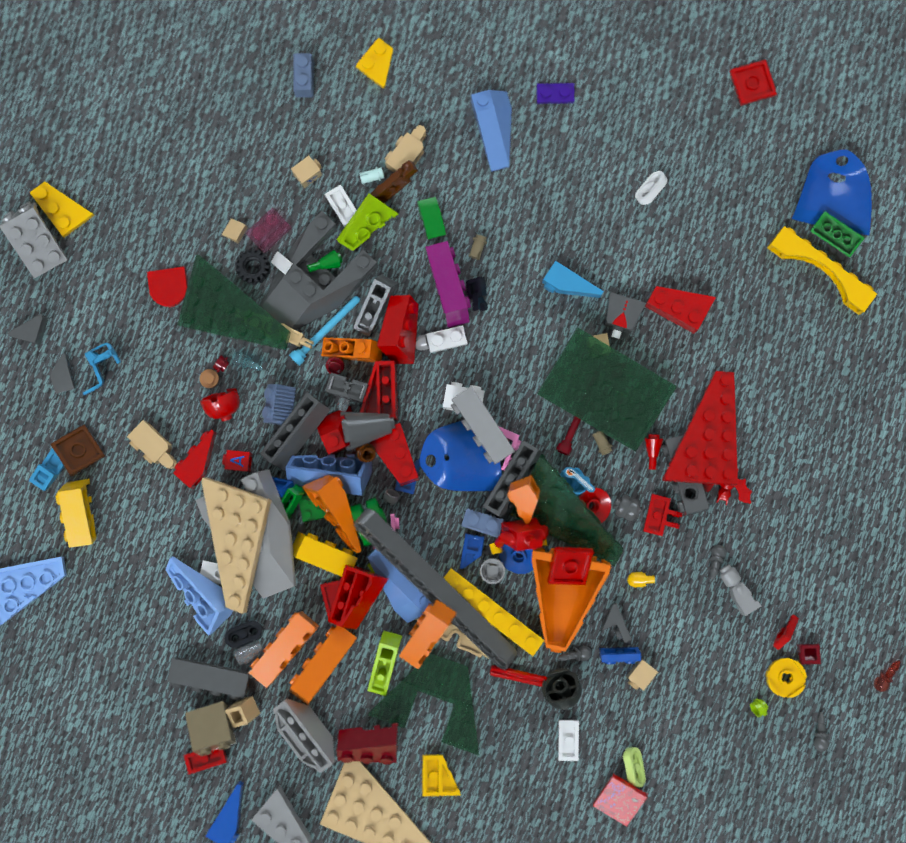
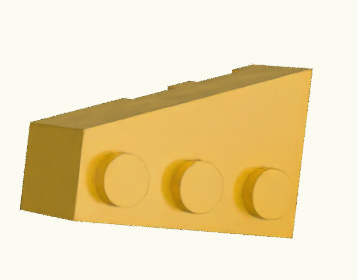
[56,479,96,548]

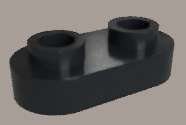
[224,621,264,648]

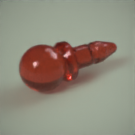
[873,660,901,692]

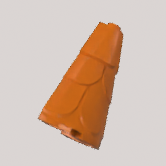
[531,548,611,653]

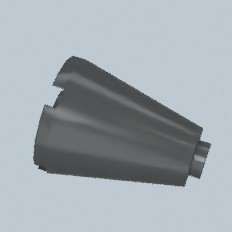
[340,412,395,451]

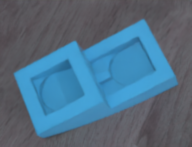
[29,448,64,491]

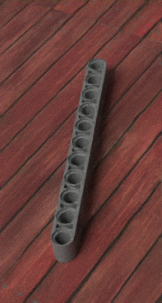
[354,508,517,669]

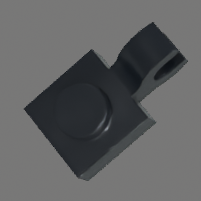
[466,277,488,312]

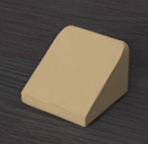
[222,219,247,244]

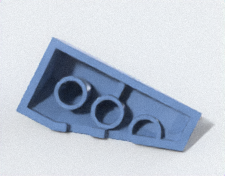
[471,90,512,172]
[367,548,434,623]

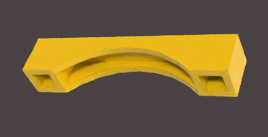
[767,226,877,315]
[444,568,545,656]

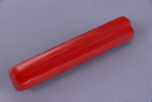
[490,665,547,687]

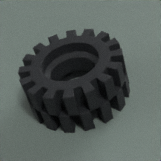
[235,249,271,285]

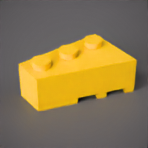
[292,532,358,577]

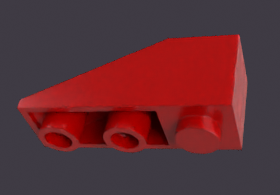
[173,429,217,489]

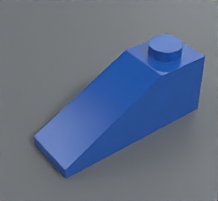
[206,781,244,843]

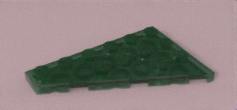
[177,254,291,350]
[510,454,624,567]

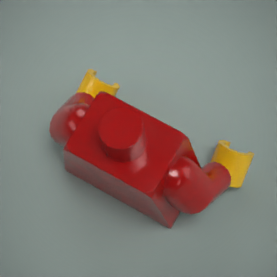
[489,517,549,555]

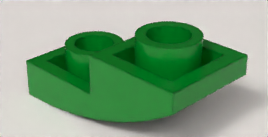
[417,197,446,239]

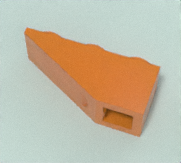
[321,337,382,362]

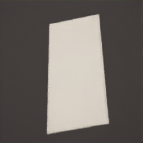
[271,251,293,275]

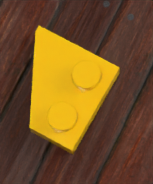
[355,38,393,89]

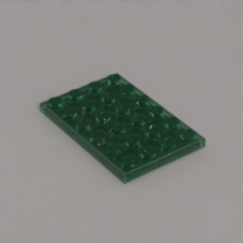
[537,327,677,452]

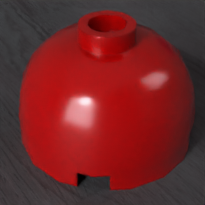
[200,388,240,422]

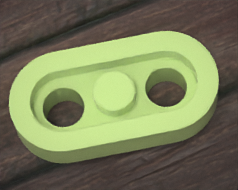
[623,747,646,788]

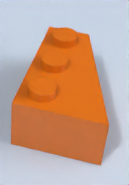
[399,599,457,669]

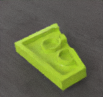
[336,193,398,251]

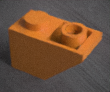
[508,475,540,524]

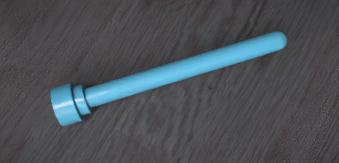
[289,296,360,366]

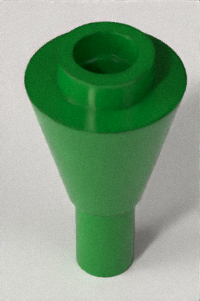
[307,250,342,272]

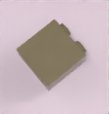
[185,701,236,756]

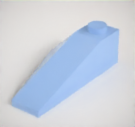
[165,557,233,635]

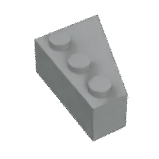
[252,785,312,843]

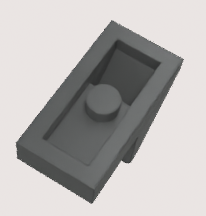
[601,603,632,643]

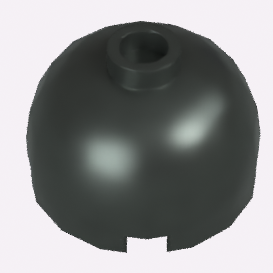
[542,668,582,709]

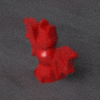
[703,469,752,505]

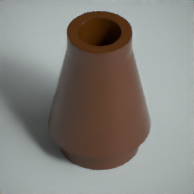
[355,443,376,462]

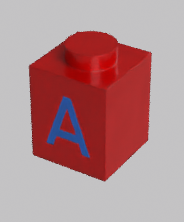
[222,450,253,472]

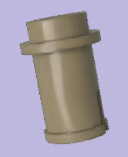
[468,235,487,260]
[592,430,613,456]

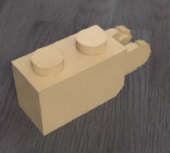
[385,125,426,172]
[127,420,177,469]

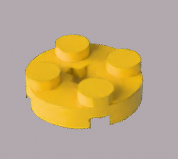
[766,658,807,698]

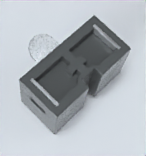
[325,373,368,411]

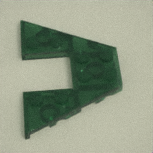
[368,653,479,756]

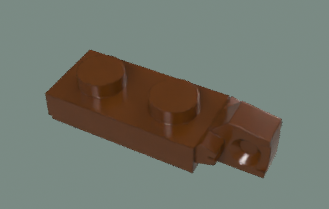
[370,160,418,203]

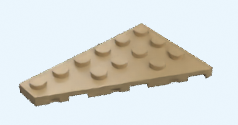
[320,761,431,843]

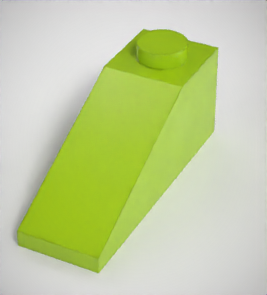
[367,631,402,696]

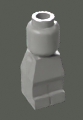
[720,564,761,616]

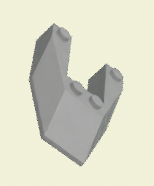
[196,469,296,599]

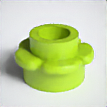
[750,699,768,717]

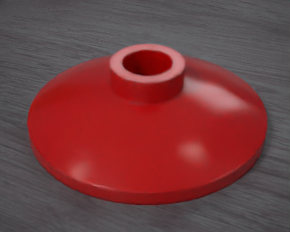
[575,487,611,526]

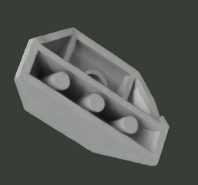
[273,699,335,773]

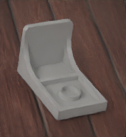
[0,201,68,278]

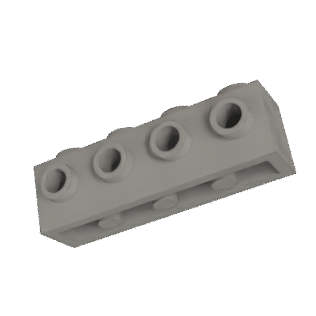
[451,386,515,465]

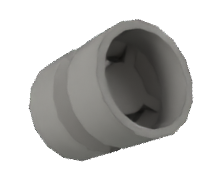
[479,558,505,584]

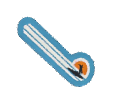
[563,467,595,492]

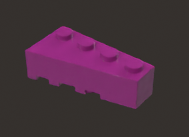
[426,241,471,328]

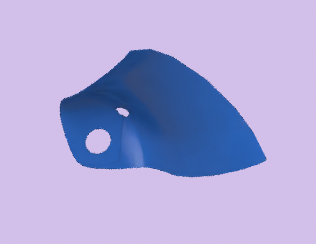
[792,150,872,236]
[419,420,502,491]

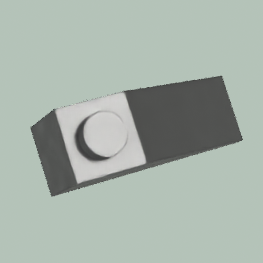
[353,275,398,337]

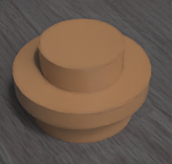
[200,369,219,389]

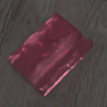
[245,208,292,253]

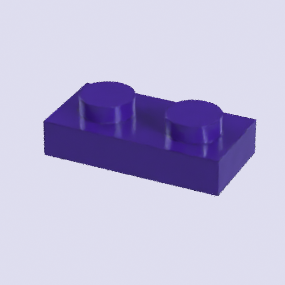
[536,83,575,104]

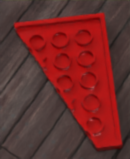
[662,371,738,486]

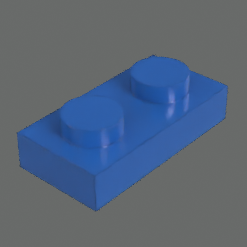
[599,647,641,664]

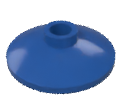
[499,544,533,574]

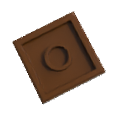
[50,424,105,477]

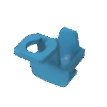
[83,343,121,395]

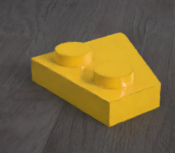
[422,754,460,796]

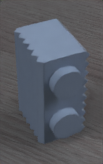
[293,53,314,97]
[262,384,296,425]
[461,508,504,537]

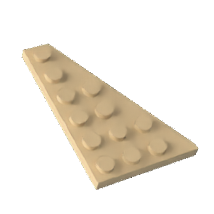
[202,477,271,614]

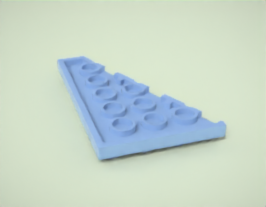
[0,557,67,626]

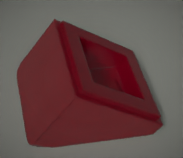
[797,643,821,665]

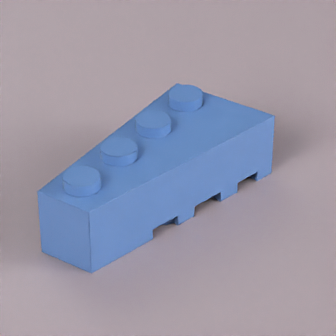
[285,454,373,496]

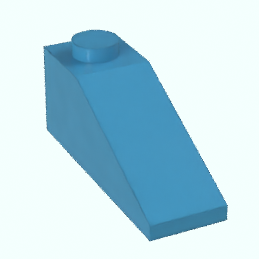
[542,261,604,298]

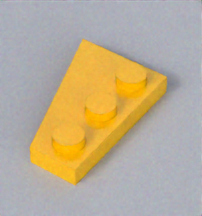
[30,182,94,238]

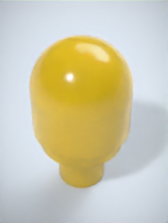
[627,572,655,587]

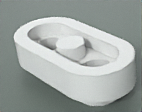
[635,171,667,205]

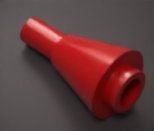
[644,434,663,470]

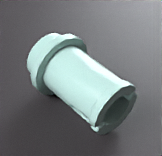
[360,167,384,184]

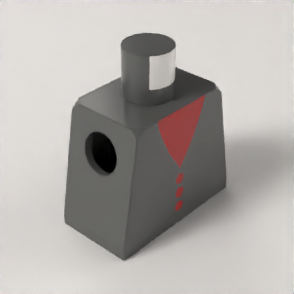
[605,292,645,341]

